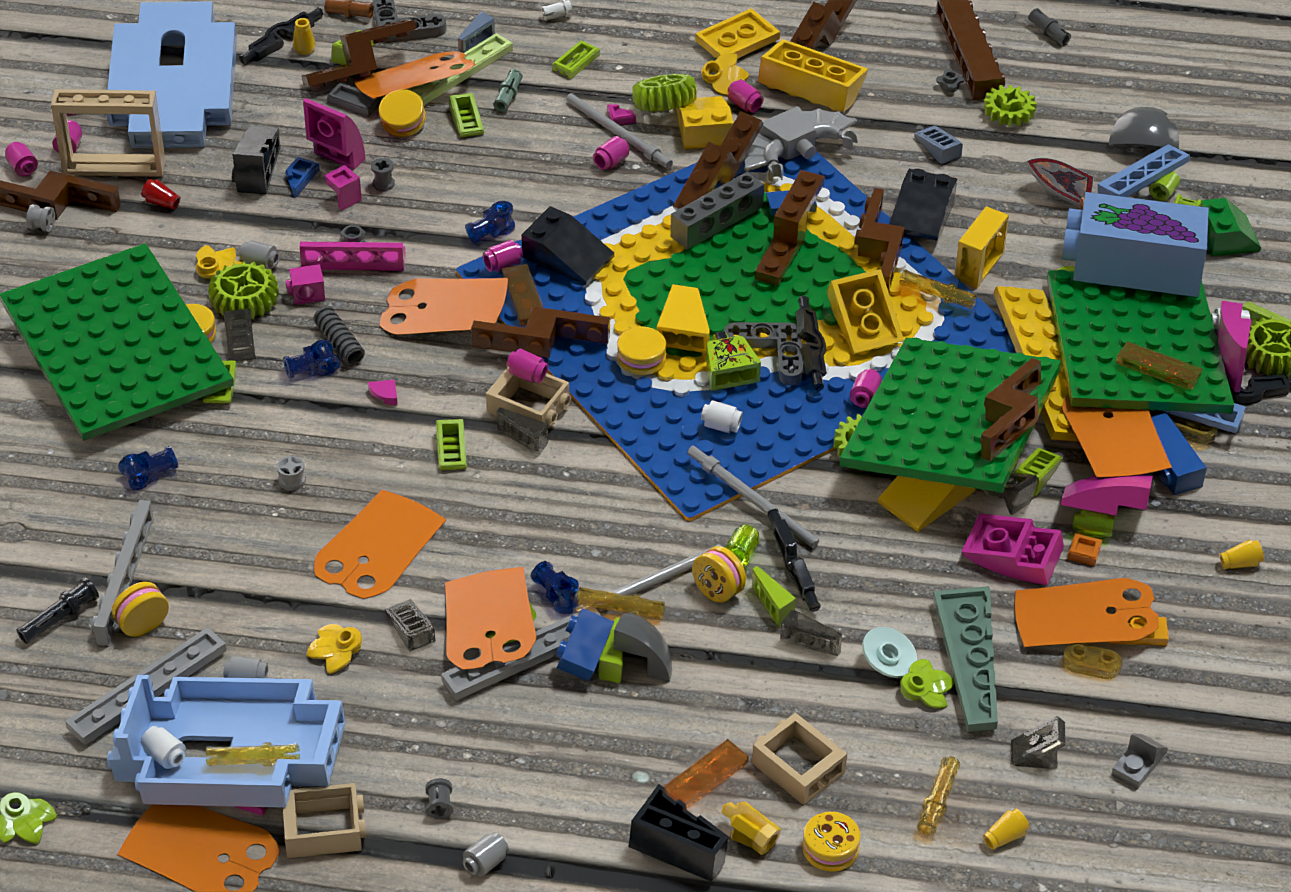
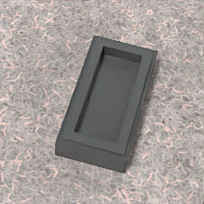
[327,83,381,117]

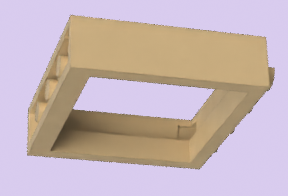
[51,89,165,177]

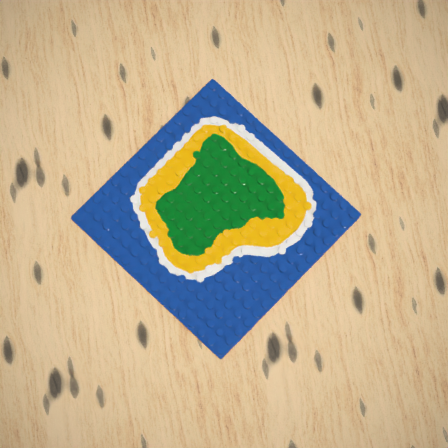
[456,151,1016,521]

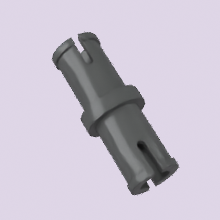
[1028,8,1071,46]

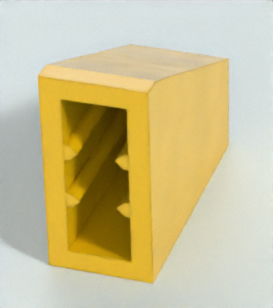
[657,284,710,353]

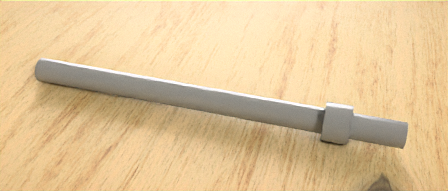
[566,93,673,169]
[687,445,820,549]
[573,544,721,614]

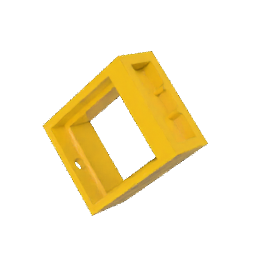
[955,206,1009,288]

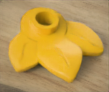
[701,53,749,95]
[196,245,243,279]
[306,624,363,674]

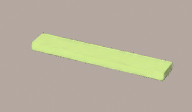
[405,33,513,105]

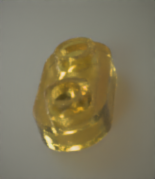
[1167,413,1218,444]
[1063,643,1122,679]

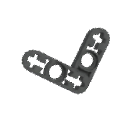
[372,0,447,42]
[724,322,803,385]

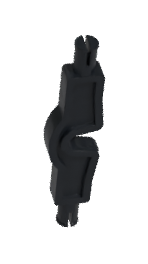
[239,7,323,65]
[795,296,827,391]
[1229,375,1291,404]
[767,509,821,612]

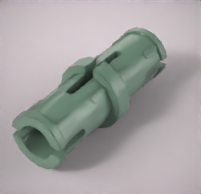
[493,69,523,112]

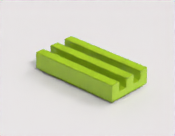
[552,40,600,79]

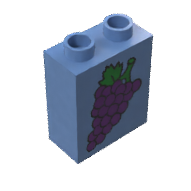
[1061,192,1209,297]

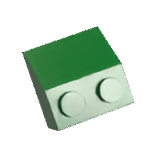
[1200,198,1261,256]

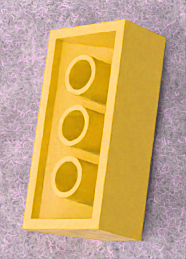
[758,39,868,112]

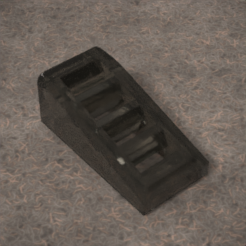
[224,309,256,361]
[497,407,548,455]
[385,599,436,652]
[780,609,842,656]

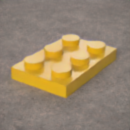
[695,8,780,59]

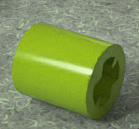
[1149,171,1180,201]

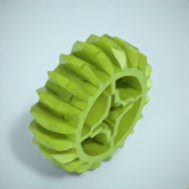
[632,73,697,112]
[208,261,279,321]
[1245,316,1291,378]

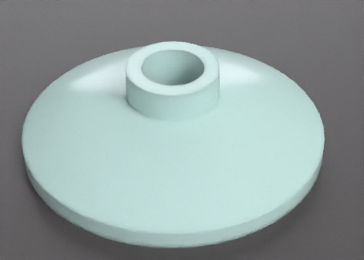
[862,627,917,678]

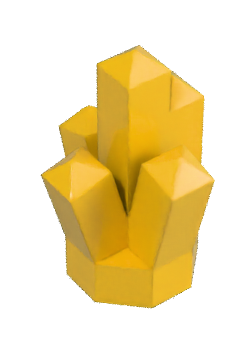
[721,801,781,855]

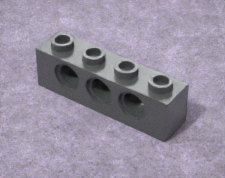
[670,171,764,250]

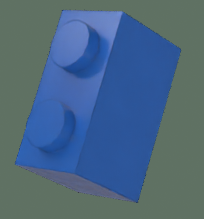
[555,608,614,681]

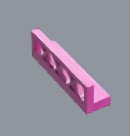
[299,241,406,271]

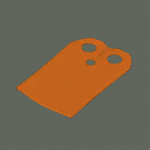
[353,51,476,99]
[379,278,508,335]
[1062,394,1172,477]
[314,490,447,599]
[445,567,536,670]
[1015,578,1159,647]
[117,804,280,892]

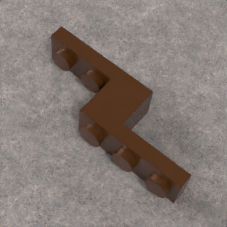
[790,0,857,50]
[301,19,416,89]
[673,111,764,211]
[0,170,121,220]
[755,170,825,285]
[854,188,904,292]
[471,306,610,358]
[980,358,1041,461]

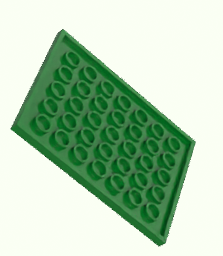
[0,243,234,441]
[1047,269,1234,414]
[840,337,1061,493]

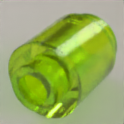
[1072,509,1114,539]
[725,524,759,566]

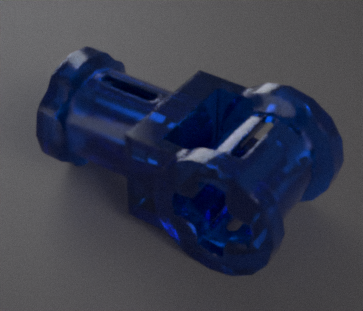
[465,201,515,244]
[283,340,340,379]
[118,446,178,490]
[530,561,579,614]

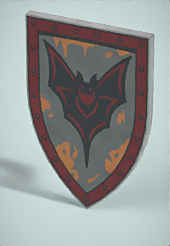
[1025,158,1094,207]

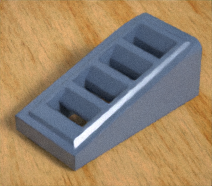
[458,12,495,53]
[914,126,963,164]

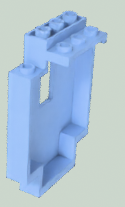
[106,2,237,148]
[107,675,346,808]

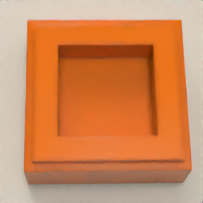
[1068,533,1102,566]

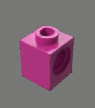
[285,264,326,305]

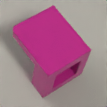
[325,165,362,210]

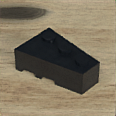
[232,125,281,195]
[628,784,729,882]

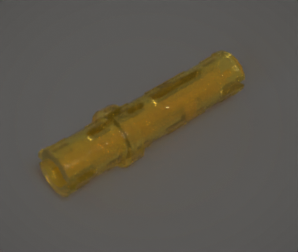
[899,269,977,310]
[577,586,665,620]
[206,742,300,767]
[917,756,960,836]

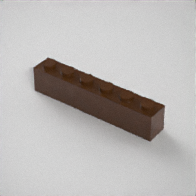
[936,0,1005,100]

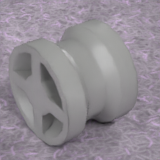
[26,204,55,232]
[277,456,306,491]

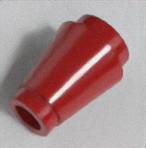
[141,179,181,210]

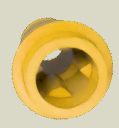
[292,18,316,55]
[1219,539,1264,570]
[983,808,1030,850]

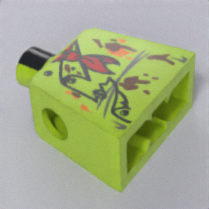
[706,331,761,391]

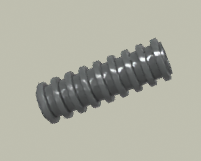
[313,306,365,366]

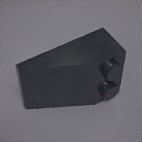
[889,168,958,241]
[521,206,614,286]

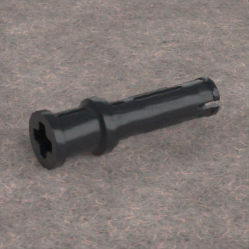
[16,577,99,644]

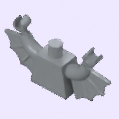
[743,106,858,181]

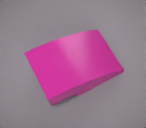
[303,98,366,170]
[1217,301,1251,392]
[1061,474,1153,515]
[962,514,1064,585]

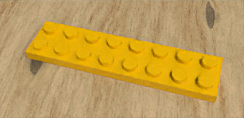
[993,286,1090,442]

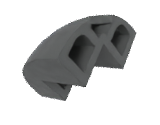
[1109,107,1179,151]
[614,612,672,682]

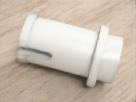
[541,0,573,21]

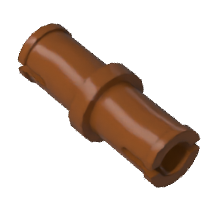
[324,0,374,18]

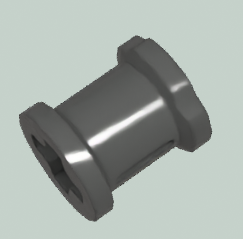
[371,158,395,191]
[425,778,454,819]

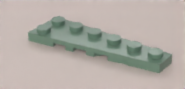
[933,586,998,732]

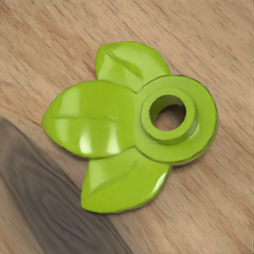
[900,659,954,709]
[0,792,57,844]

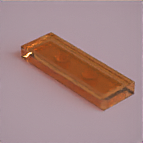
[502,264,543,326]
[1116,342,1203,390]
[664,739,749,809]

